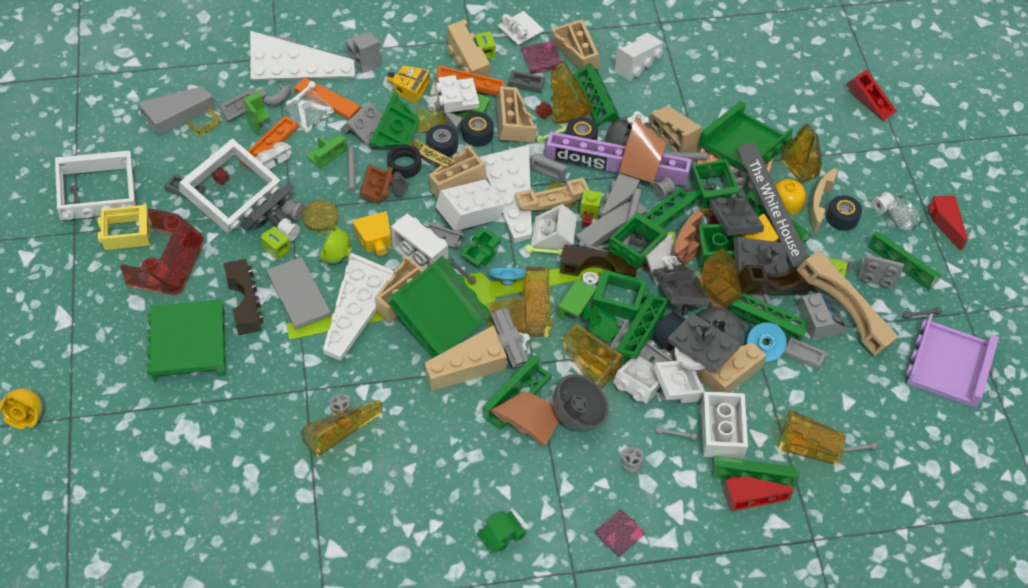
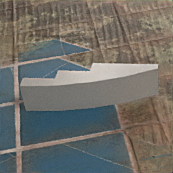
[576,201,648,248]

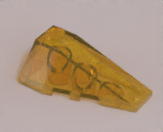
[551,61,593,124]
[781,123,822,184]
[301,400,383,458]

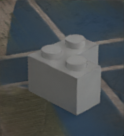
[346,31,382,74]

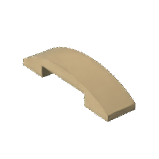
[810,168,838,233]
[515,177,589,211]

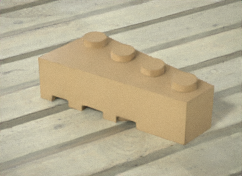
[425,325,507,391]

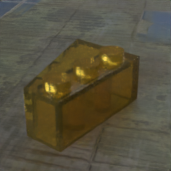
[700,248,743,308]
[523,267,553,337]
[563,323,623,389]
[778,409,846,465]

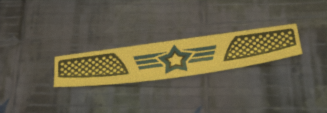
[409,139,455,167]

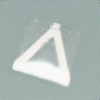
[284,88,334,133]

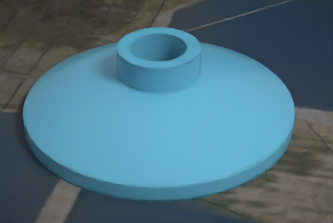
[489,267,527,284]
[747,322,787,362]

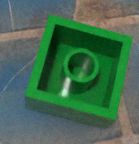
[695,224,738,268]

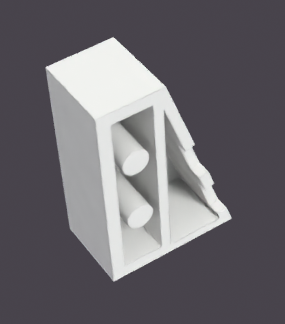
[614,32,663,81]

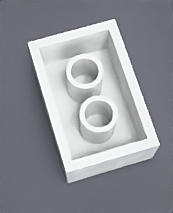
[435,179,505,231]
[391,213,448,270]
[701,392,748,459]

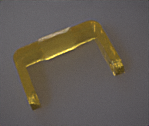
[187,108,221,136]

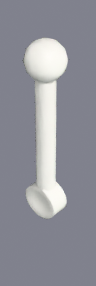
[286,81,316,107]

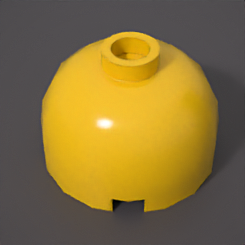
[775,179,806,215]
[0,388,43,429]

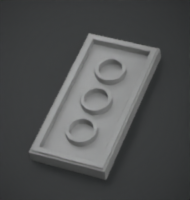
[266,257,331,330]

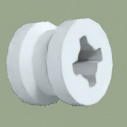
[872,192,895,214]
[277,218,300,241]

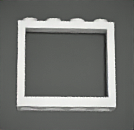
[179,138,281,234]
[55,151,136,220]

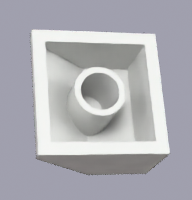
[531,204,577,250]

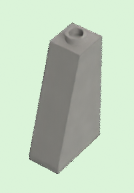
[138,86,214,136]

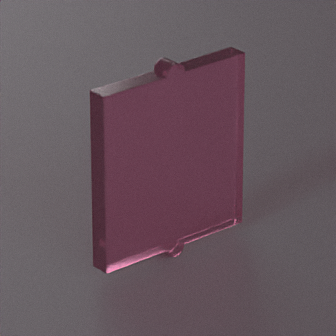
[594,509,646,557]

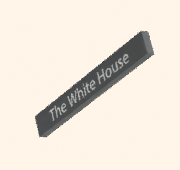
[736,141,809,269]

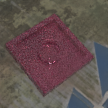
[521,41,563,74]

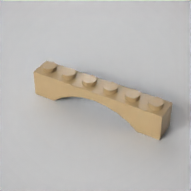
[797,250,898,356]

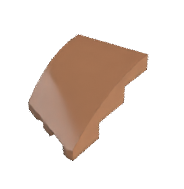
[619,117,667,183]
[674,210,703,265]
[491,391,560,446]

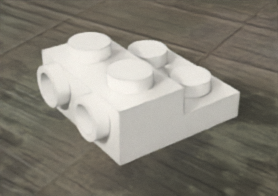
[436,75,479,113]
[613,356,661,404]
[653,361,704,403]

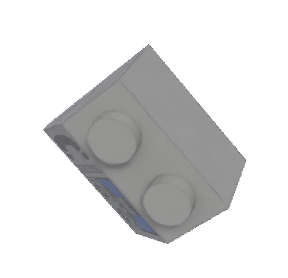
[798,293,848,340]

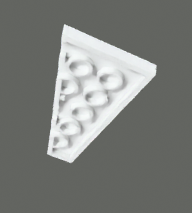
[250,31,355,82]
[479,145,532,243]
[323,252,394,361]

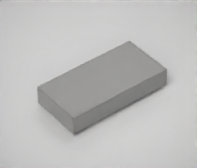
[531,153,567,182]
[783,337,827,370]

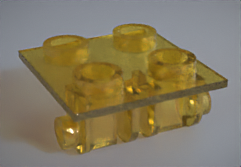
[487,296,526,334]

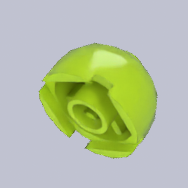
[318,225,352,264]

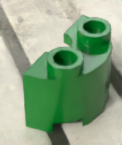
[460,227,501,268]
[582,305,619,343]
[477,511,526,554]

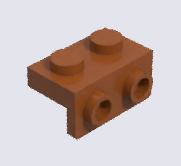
[359,164,393,204]

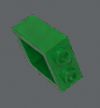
[690,159,740,209]
[608,212,668,269]
[592,269,649,321]

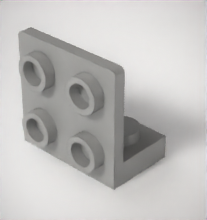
[339,101,382,149]
[857,255,904,289]

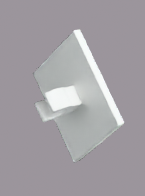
[646,234,682,286]

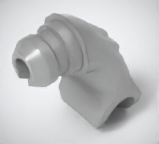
[264,83,291,106]

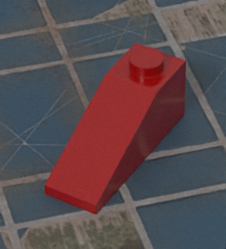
[846,69,897,121]
[928,195,968,250]
[723,476,794,512]

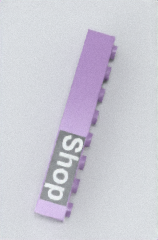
[546,131,692,186]

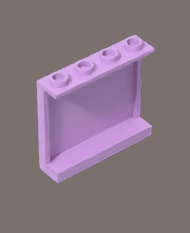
[906,313,999,408]

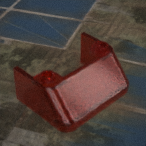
[120,208,204,295]

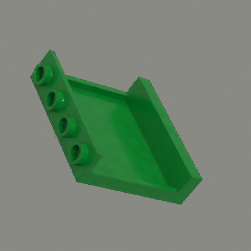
[698,101,793,173]
[386,255,492,358]
[147,299,226,383]

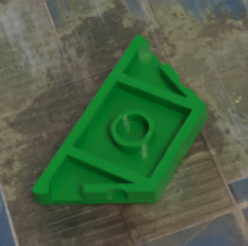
[368,91,420,148]

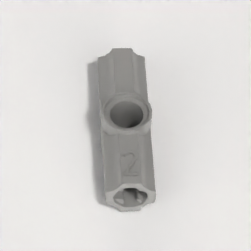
[491,308,528,369]

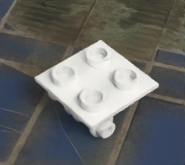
[498,11,544,45]

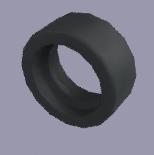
[387,144,422,179]

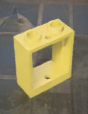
[98,205,150,250]

